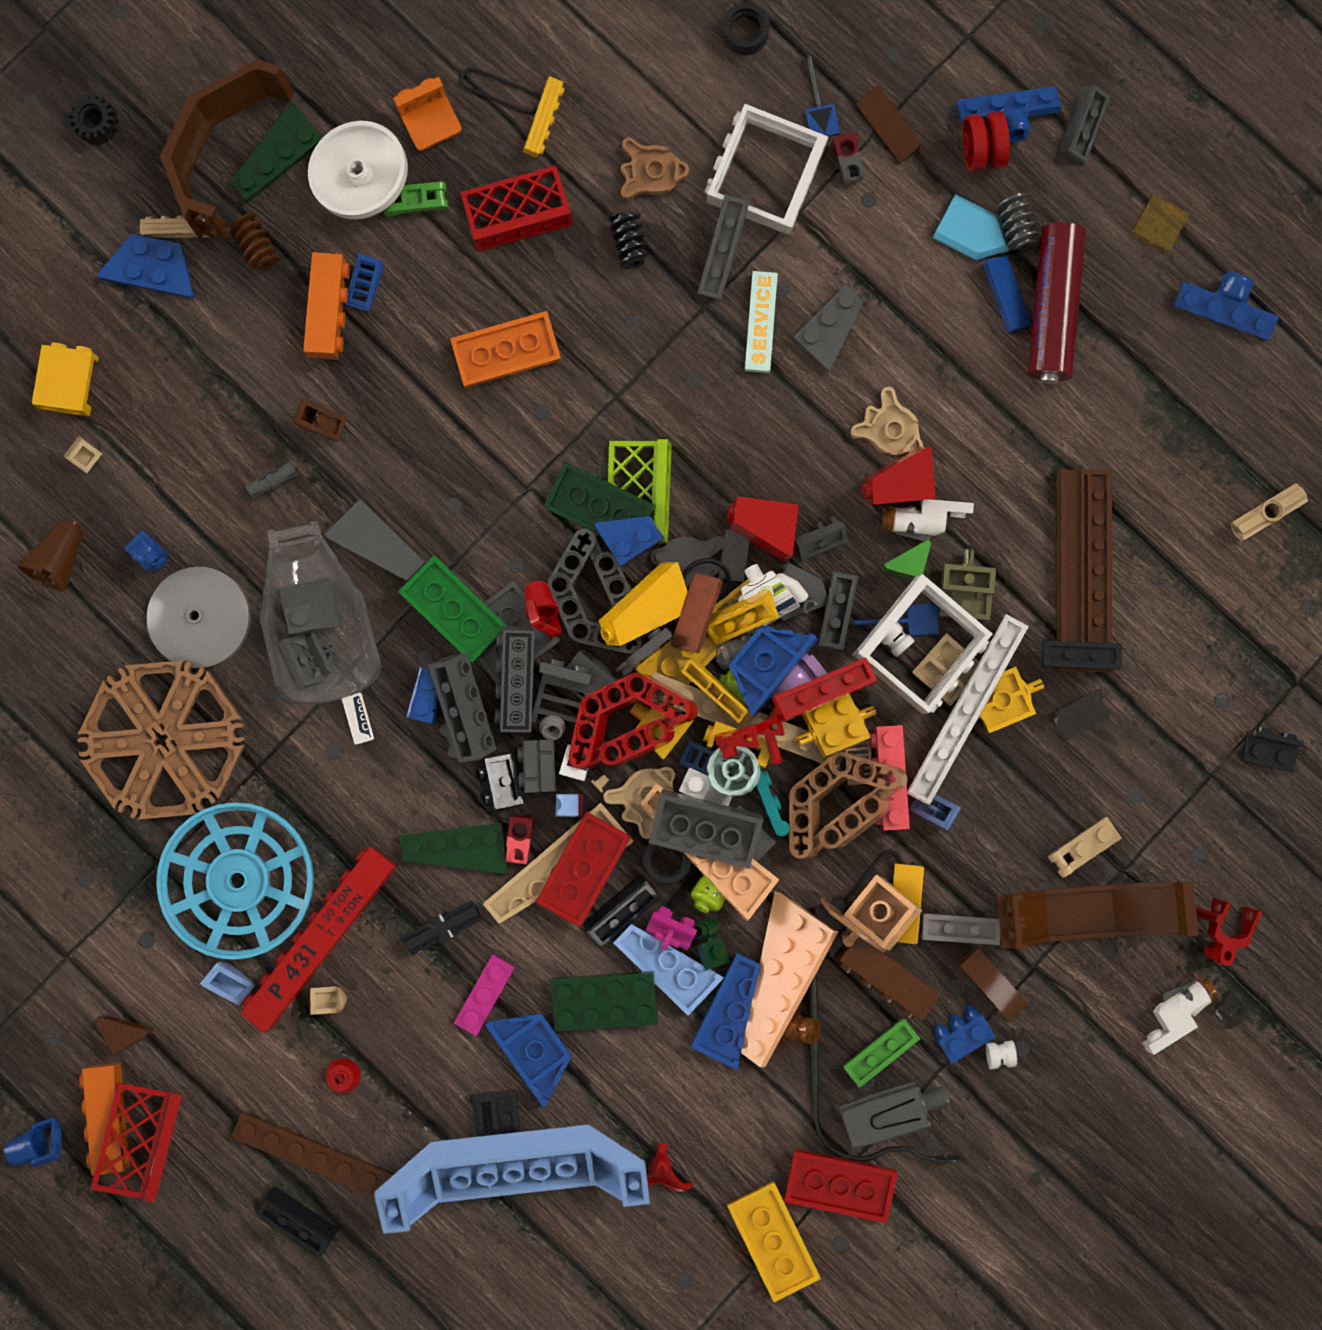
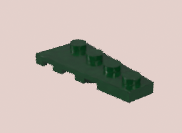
[230,101,323,203]

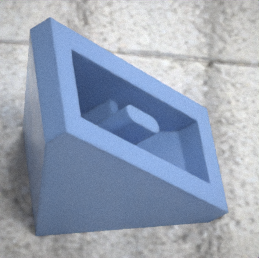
[909,794,961,830]

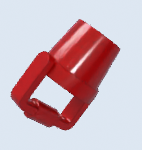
[524,581,562,638]

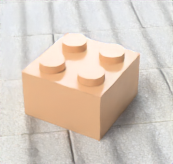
[844,874,922,950]

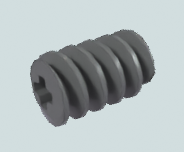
[997,193,1040,251]

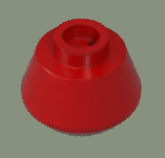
[325,1058,361,1094]

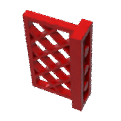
[460,165,573,252]
[764,657,878,725]
[90,1082,182,1202]

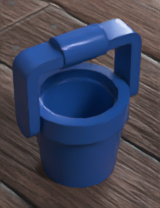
[4,1118,62,1167]

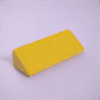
[707,589,779,645]
[893,864,924,944]

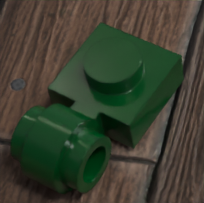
[694,918,730,971]

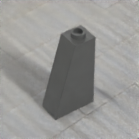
[324,499,426,582]

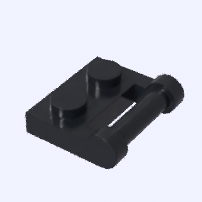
[470,1089,521,1137]

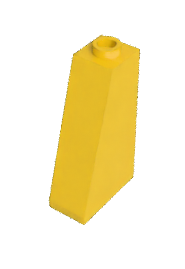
[599,562,688,646]

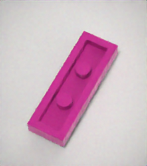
[454,954,515,1036]

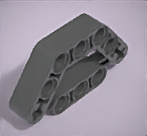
[548,529,642,656]

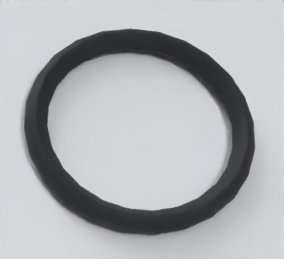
[682,558,732,604]

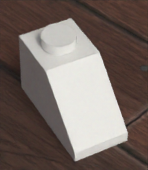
[678,767,732,806]

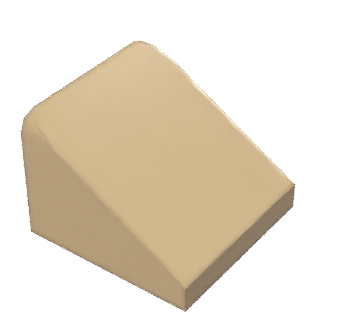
[64,436,102,473]

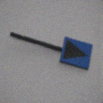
[805,54,840,136]

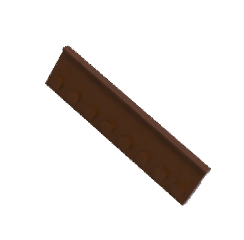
[1055,469,1112,673]

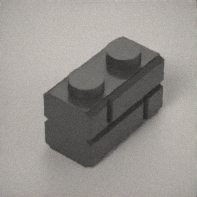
[518,740,556,793]

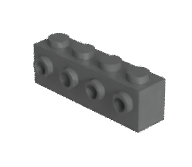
[428,652,496,763]

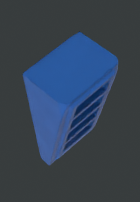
[345,254,385,313]
[679,740,715,776]

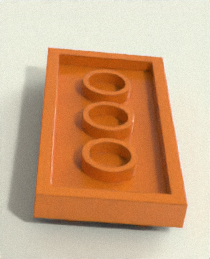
[450,311,561,388]

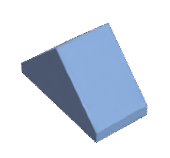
[200,960,256,1006]

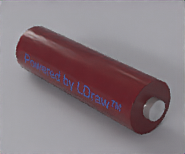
[1028,222,1086,384]

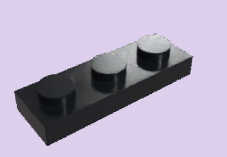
[1042,640,1122,670]

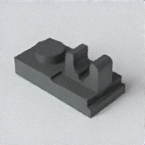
[795,516,848,561]

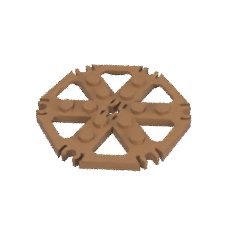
[78,660,246,820]

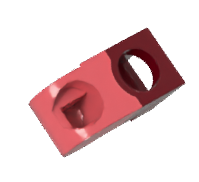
[506,814,535,865]

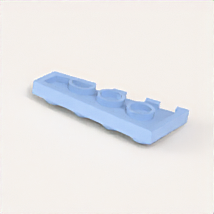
[613,924,724,1015]

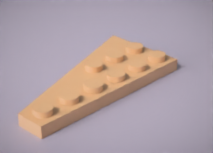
[741,891,839,1067]

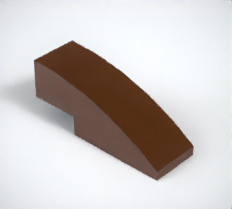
[957,947,1027,1022]

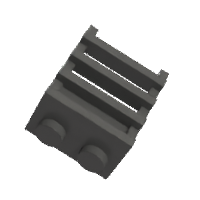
[532,658,594,723]

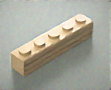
[140,216,208,239]

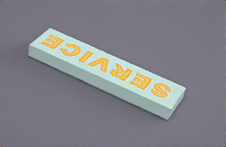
[745,271,778,373]

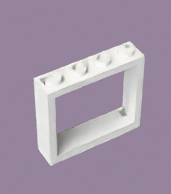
[704,104,828,235]
[853,574,992,714]

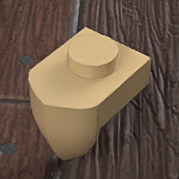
[309,986,347,1015]

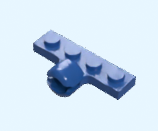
[957,86,1061,143]
[1173,272,1279,340]

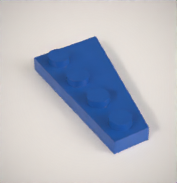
[690,952,760,1070]

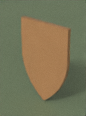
[820,897,886,953]

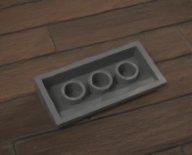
[648,789,763,869]

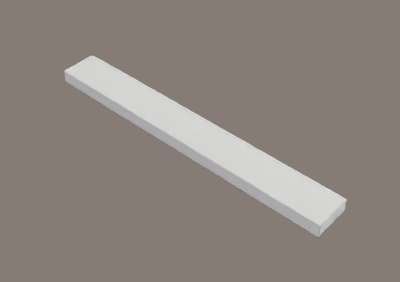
[907,614,1029,806]

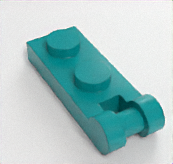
[755,767,790,836]

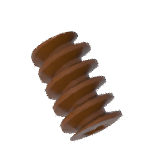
[230,213,281,270]

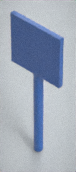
[853,604,939,635]

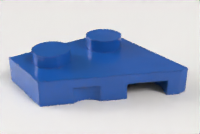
[594,516,664,566]

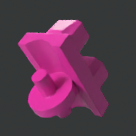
[645,906,697,951]

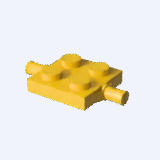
[979,667,1044,734]
[795,694,876,759]

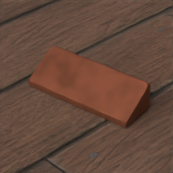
[671,574,723,653]

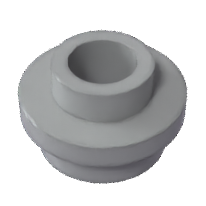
[540,716,565,740]

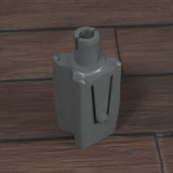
[838,1080,950,1149]

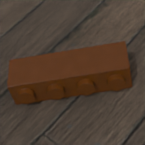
[835,937,941,1021]

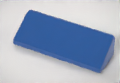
[983,256,1032,334]

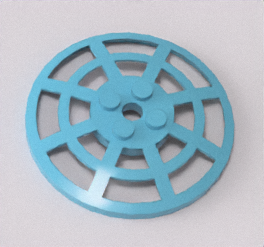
[156,803,314,960]

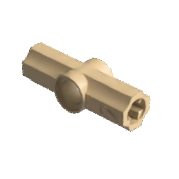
[1230,483,1308,542]

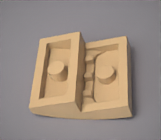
[912,632,979,706]

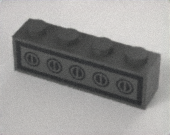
[494,626,535,732]

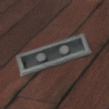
[1057,84,1110,164]
[818,571,858,652]

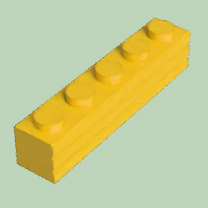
[523,76,564,158]
[681,659,751,724]

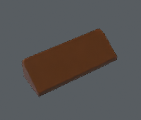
[856,85,922,164]

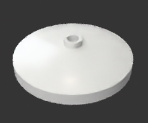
[308,121,408,219]

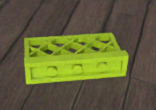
[608,439,672,544]

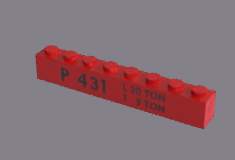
[240,847,398,1033]

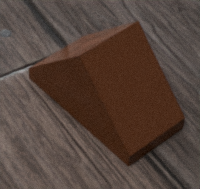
[96,1014,154,1054]

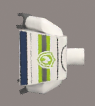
[738,564,818,642]

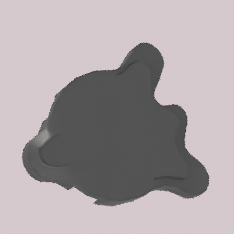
[651,536,724,588]

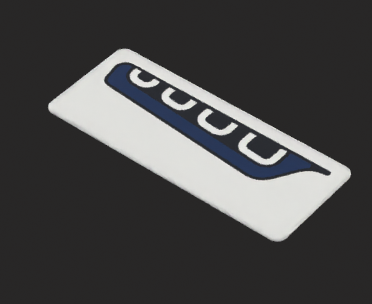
[342,693,374,745]

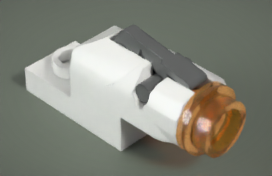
[882,499,974,541]
[1142,977,1219,1055]

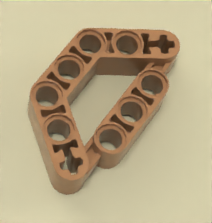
[789,752,907,859]

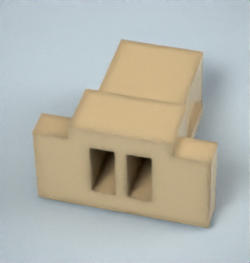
[591,775,609,793]

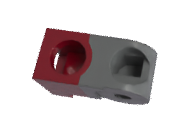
[831,132,863,185]

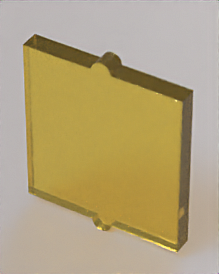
[1132,195,1189,252]

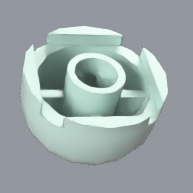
[707,747,761,796]

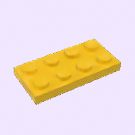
[727,1181,821,1302]

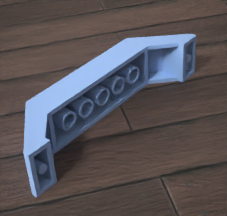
[375,1125,650,1234]

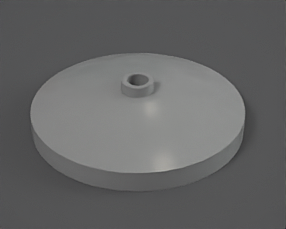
[147,567,251,669]

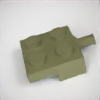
[938,549,996,621]

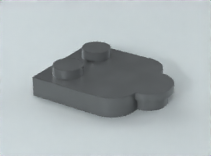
[616,628,673,676]

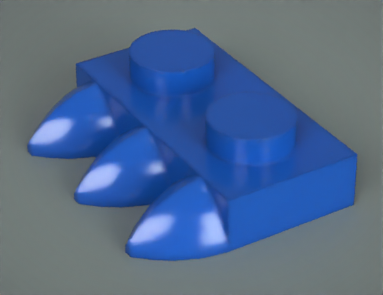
[934,1005,996,1064]

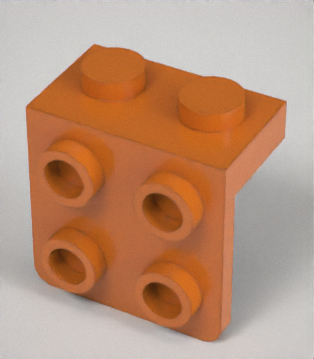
[393,77,462,151]

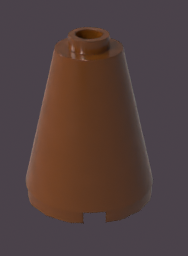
[18,518,83,592]

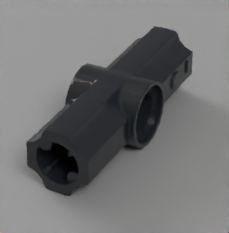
[403,900,483,956]

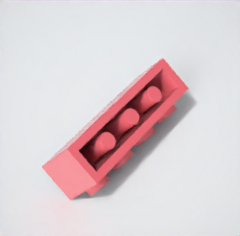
[870,725,910,830]

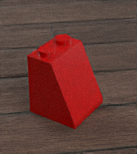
[861,447,936,505]
[726,496,799,563]

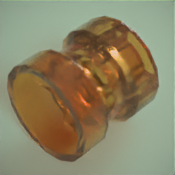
[785,1015,821,1044]

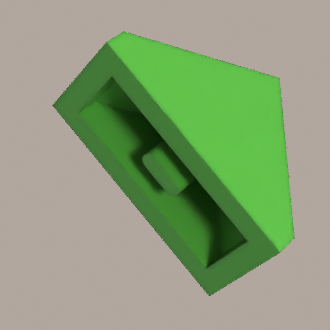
[881,539,931,580]

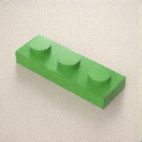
[843,1017,920,1088]

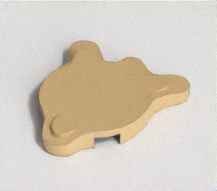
[850,387,923,456]
[603,767,675,839]

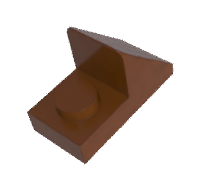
[293,398,347,441]

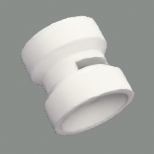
[881,622,915,658]
[986,1040,1017,1070]

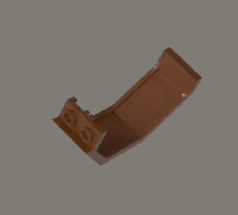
[160,59,294,241]
[997,881,1199,950]

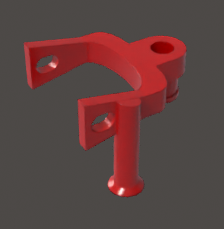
[714,714,785,765]
[1196,898,1262,966]

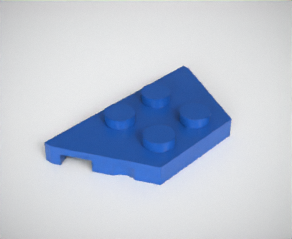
[97,234,195,299]
[729,625,818,717]
[485,1013,572,1107]

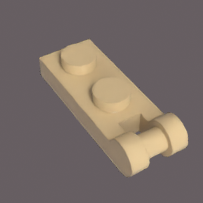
[1047,817,1122,878]

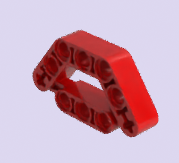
[569,673,698,768]

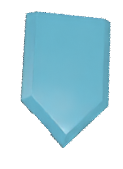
[933,194,1010,261]

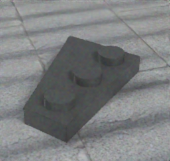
[793,284,864,374]

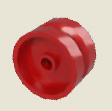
[962,111,1010,172]

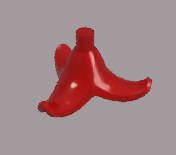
[646,1143,693,1192]

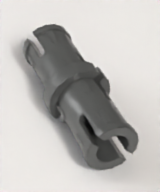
[245,461,298,499]

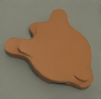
[620,137,689,200]

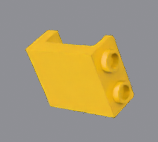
[32,342,99,417]
[703,721,770,769]

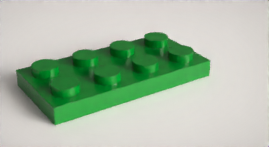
[398,555,507,664]

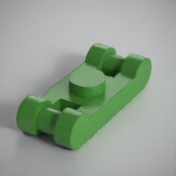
[383,182,448,216]

